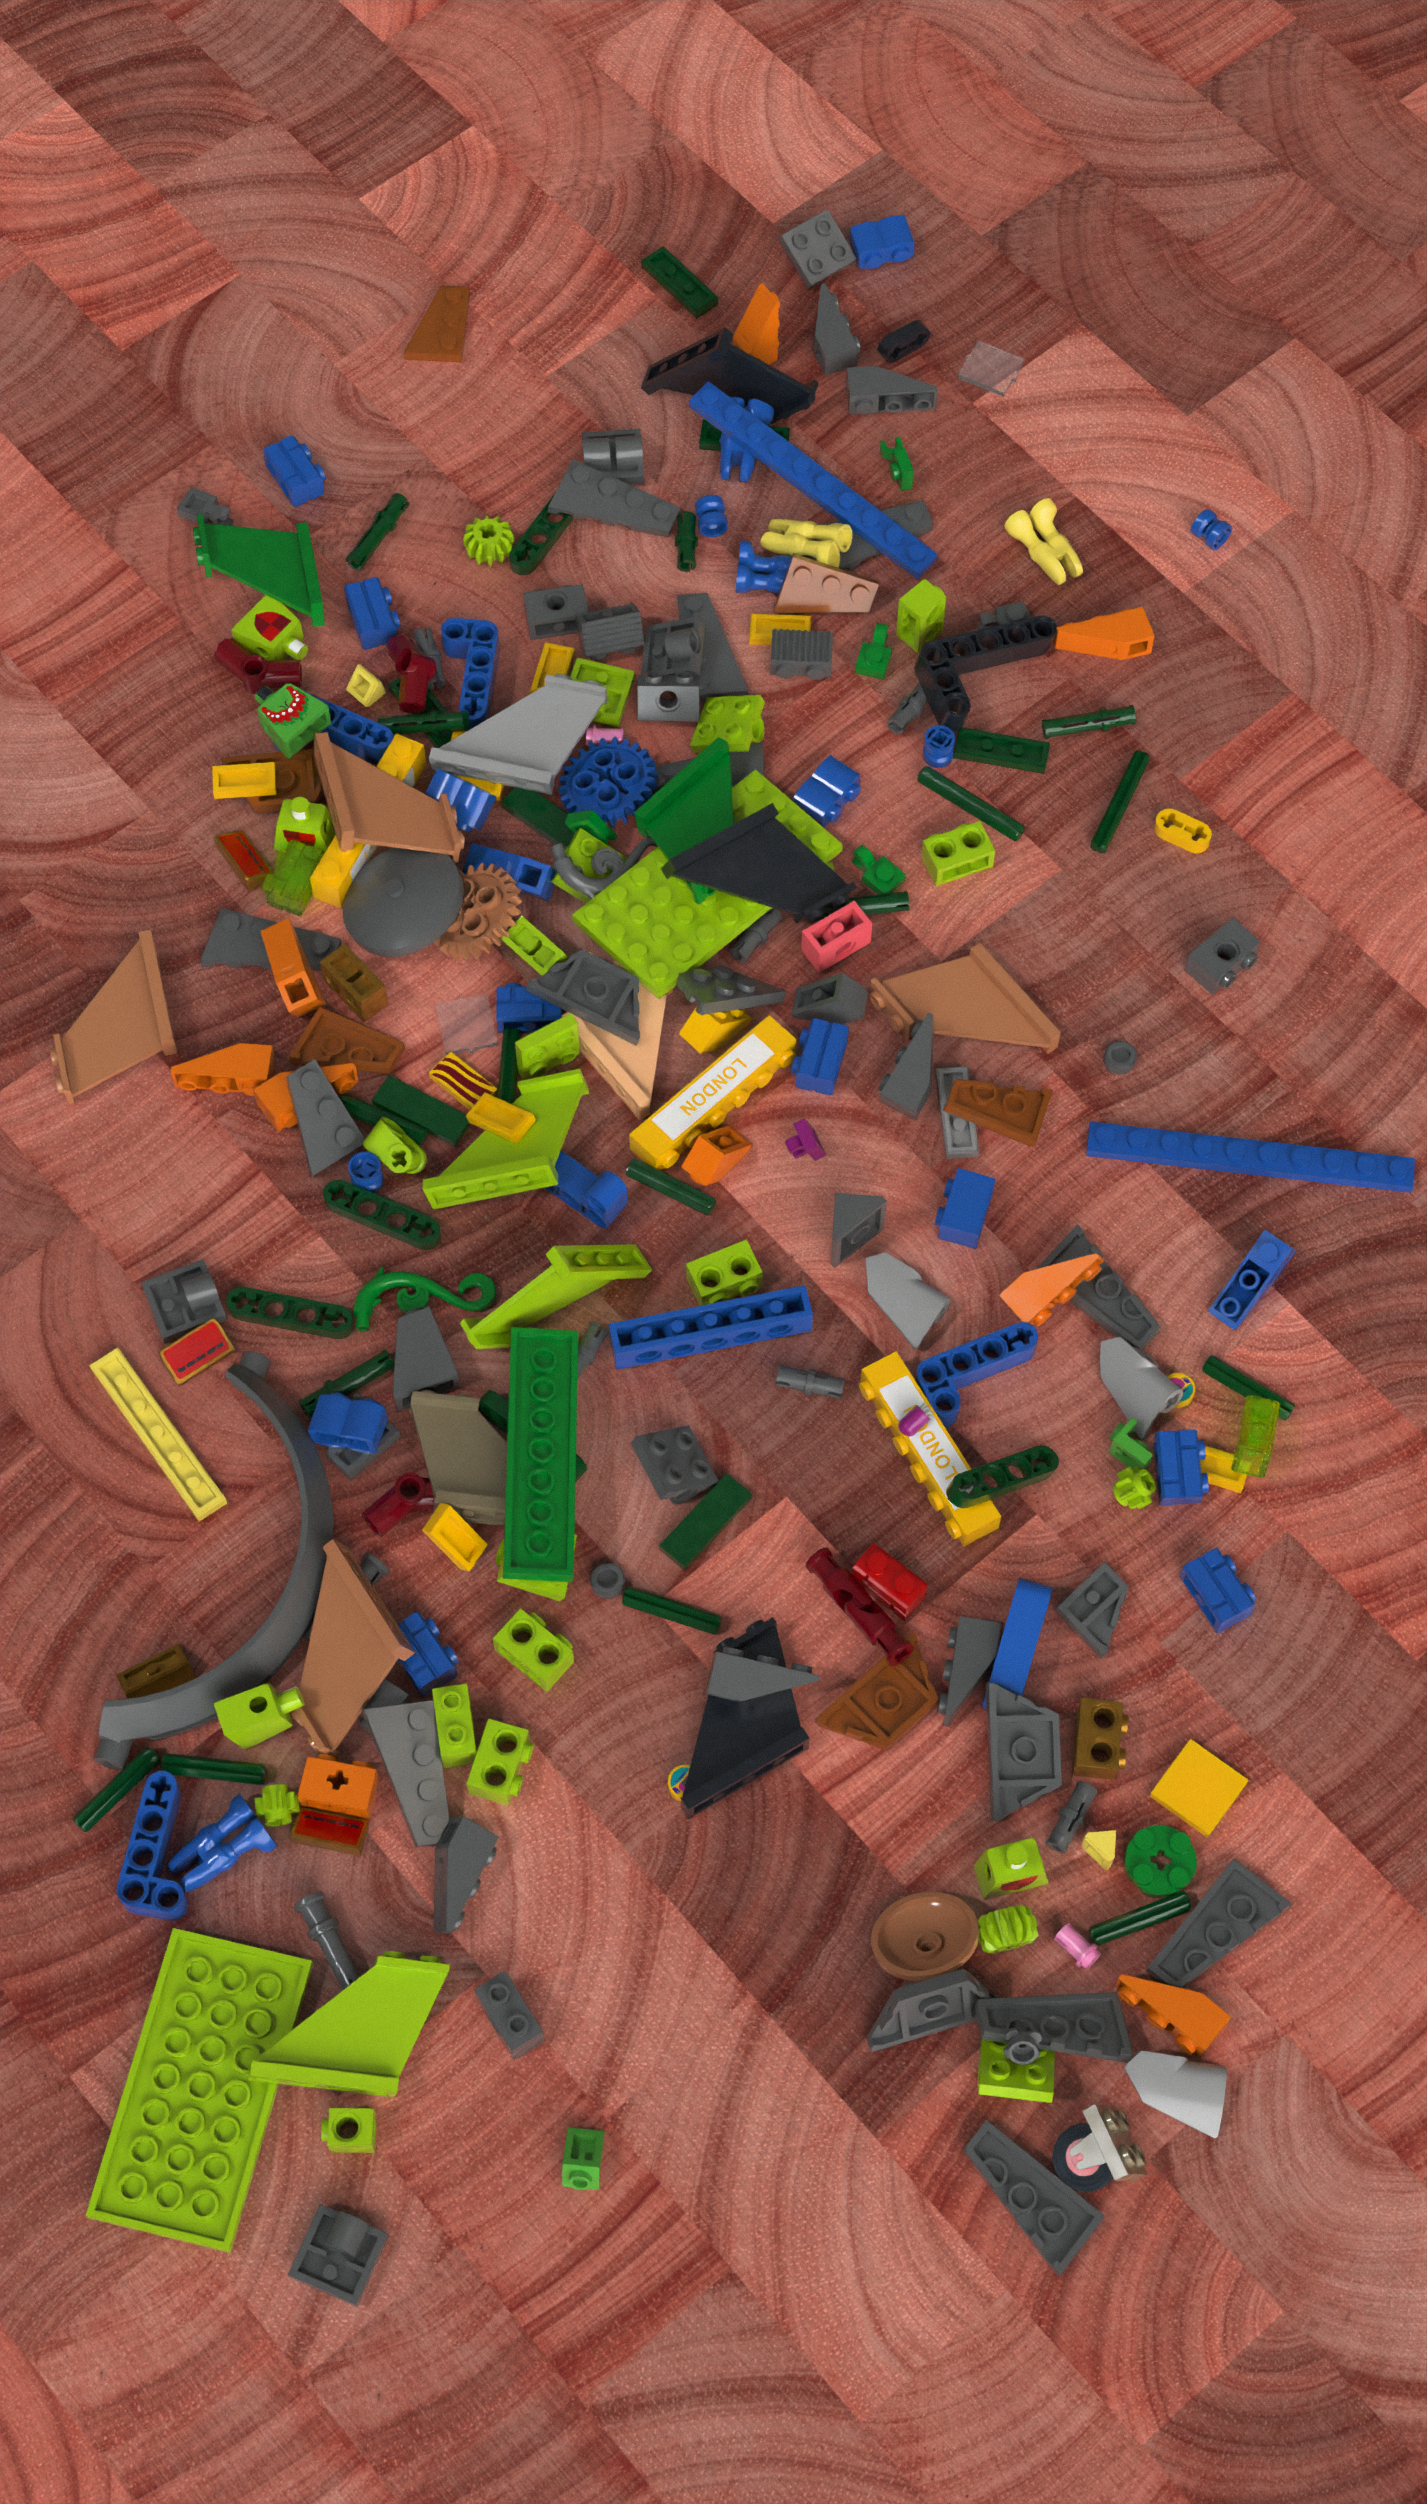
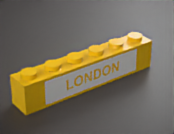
[310,734,427,909]
[629,1015,796,1171]
[859,1351,1001,1547]

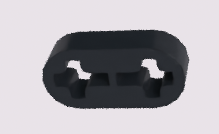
[877,320,930,363]

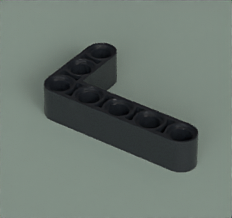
[914,615,1057,732]

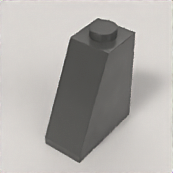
[393,1307,460,1411]

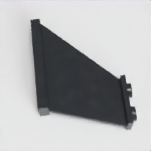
[641,327,819,424]
[661,803,856,924]
[681,1617,810,1819]

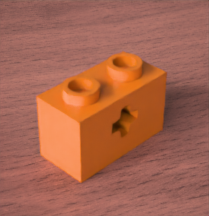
[297,1754,380,1820]

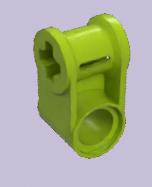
[363,1117,427,1174]

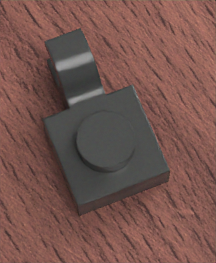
[177,487,234,526]
[977,601,1031,630]

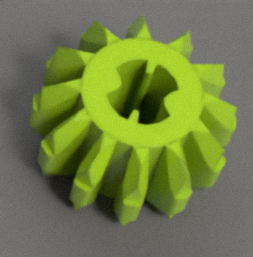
[463,514,514,567]
[977,1905,1039,1954]

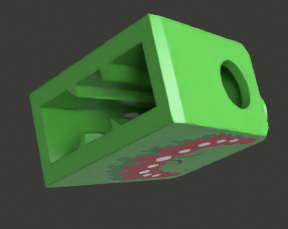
[255,684,331,759]

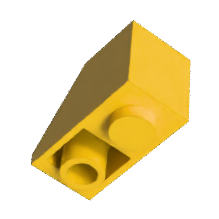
[679,1006,753,1054]

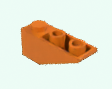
[733,283,780,365]
[1054,607,1155,660]
[260,918,327,1018]
[170,1043,276,1096]
[253,1063,359,1132]
[999,1253,1105,1327]
[1115,1974,1232,2058]

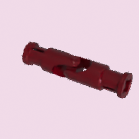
[805,1547,914,1666]

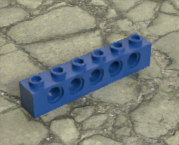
[608,1285,813,1370]

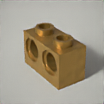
[320,943,388,1022]
[1073,1698,1129,1780]

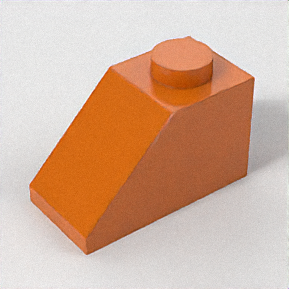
[681,1125,753,1186]

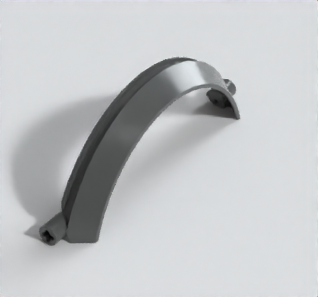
[93,1351,334,1770]

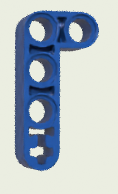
[441,618,500,731]
[273,691,393,765]
[544,1151,628,1229]
[915,1322,1038,1427]
[982,1577,1053,1710]
[116,1771,189,1921]

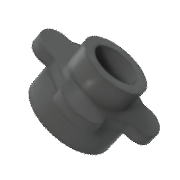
[1003,2028,1042,2065]

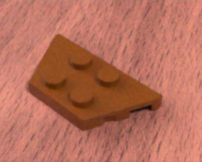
[221,746,340,814]
[815,1631,938,1751]

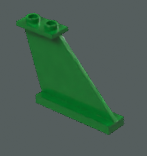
[193,514,325,627]
[634,737,734,904]

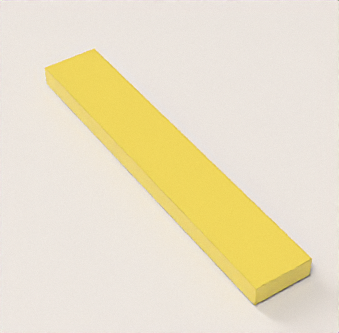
[89,1347,227,1522]

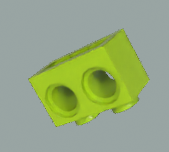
[896,578,947,653]
[921,821,995,887]
[501,915,569,976]
[686,1239,763,1306]
[493,1608,574,1692]
[432,1684,477,1768]
[466,1718,534,1806]

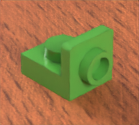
[1109,1417,1153,1470]
[562,2127,605,2190]

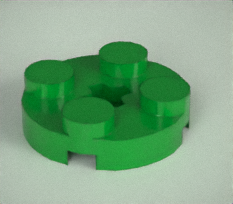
[1124,1825,1197,1899]

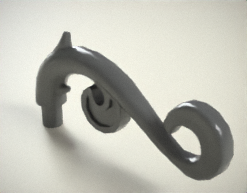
[550,837,658,900]

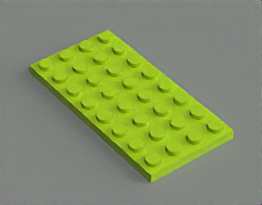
[572,769,842,999]
[85,1928,314,2253]

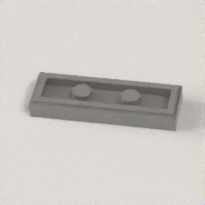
[935,1066,979,1160]

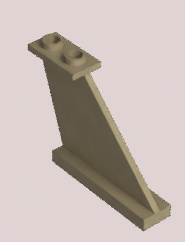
[409,1390,507,1526]

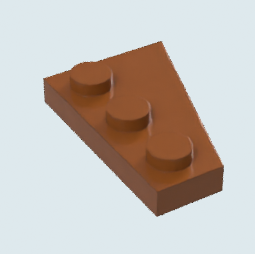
[404,285,470,363]
[289,1006,405,1074]
[943,1079,1052,1147]

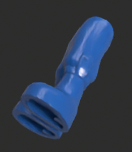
[719,397,774,483]
[735,540,817,593]
[167,1793,278,1892]

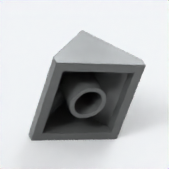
[830,1193,887,1268]

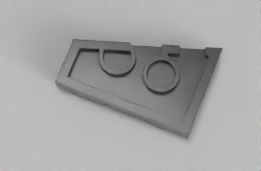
[285,1059,365,1177]

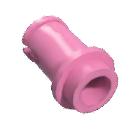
[586,725,624,746]
[1054,1923,1101,1970]

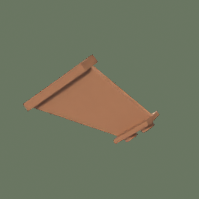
[313,732,464,863]
[50,929,177,1105]
[868,943,1061,1054]
[291,1539,415,1757]

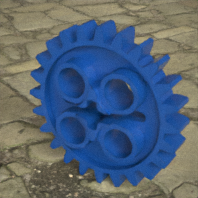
[558,737,659,828]

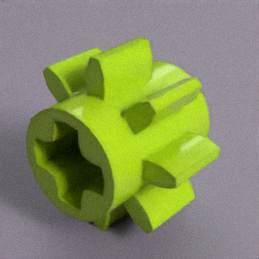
[1113,1466,1156,1510]
[254,1784,300,1827]

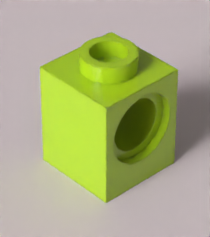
[321,2108,377,2153]

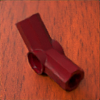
[386,633,436,714]
[214,638,302,695]
[362,1472,435,1537]

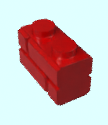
[852,1543,928,1621]

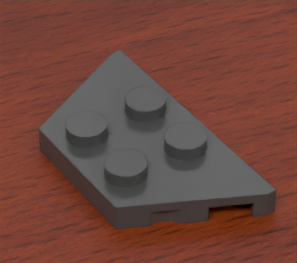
[526,949,640,1046]
[676,965,786,1015]
[986,1683,1062,1821]
[867,1969,1000,2052]

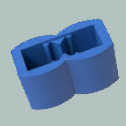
[850,215,914,269]
[793,755,861,828]
[425,768,497,832]
[308,1393,388,1454]

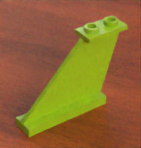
[423,1069,589,1210]
[460,1244,652,1349]
[248,1951,450,2098]

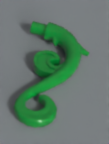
[353,1267,496,1332]

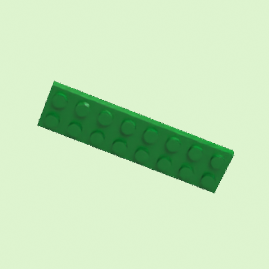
[503,1327,578,1582]

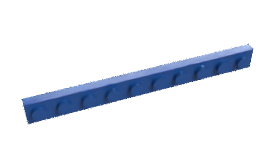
[689,381,938,580]
[1086,1122,1415,1193]

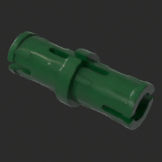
[675,511,698,572]

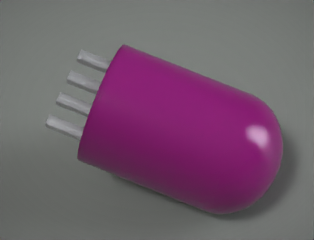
[898,1403,933,1437]

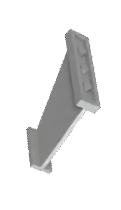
[429,674,608,795]

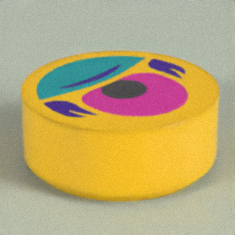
[1167,1373,1195,1408]
[668,1765,690,1802]

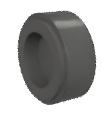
[1104,1041,1137,1075]
[590,1563,625,1599]

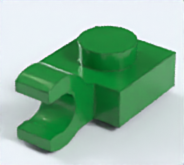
[880,437,914,491]
[855,623,892,680]
[565,810,617,846]
[852,845,906,895]

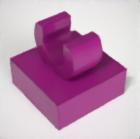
[785,1118,826,1161]

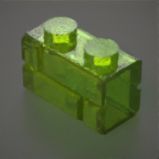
[263,840,325,916]
[1231,1395,1280,1478]

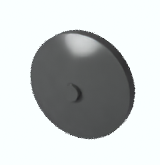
[343,848,464,957]

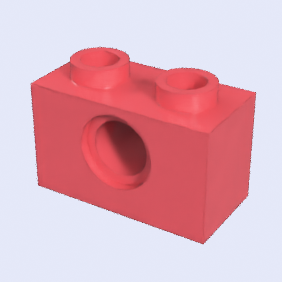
[801,901,872,973]

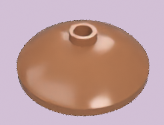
[871,1892,979,1981]

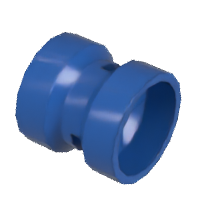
[695,495,728,537]
[1190,508,1233,551]
[923,725,955,768]
[348,1152,384,1193]

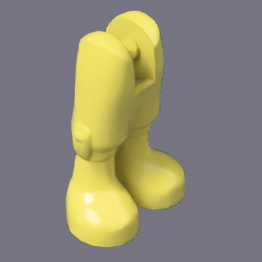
[1004,498,1083,585]
[760,519,852,568]

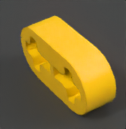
[1154,808,1212,853]

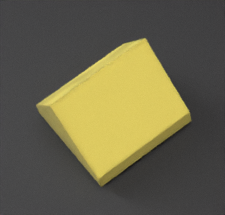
[346,664,386,707]
[1081,1830,1116,1870]

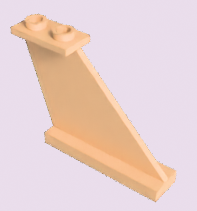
[562,960,673,1120]

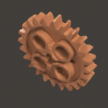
[433,863,522,961]

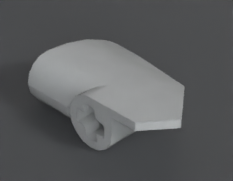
[865,1252,951,1349]
[1100,1337,1183,1439]
[1124,2050,1227,2138]

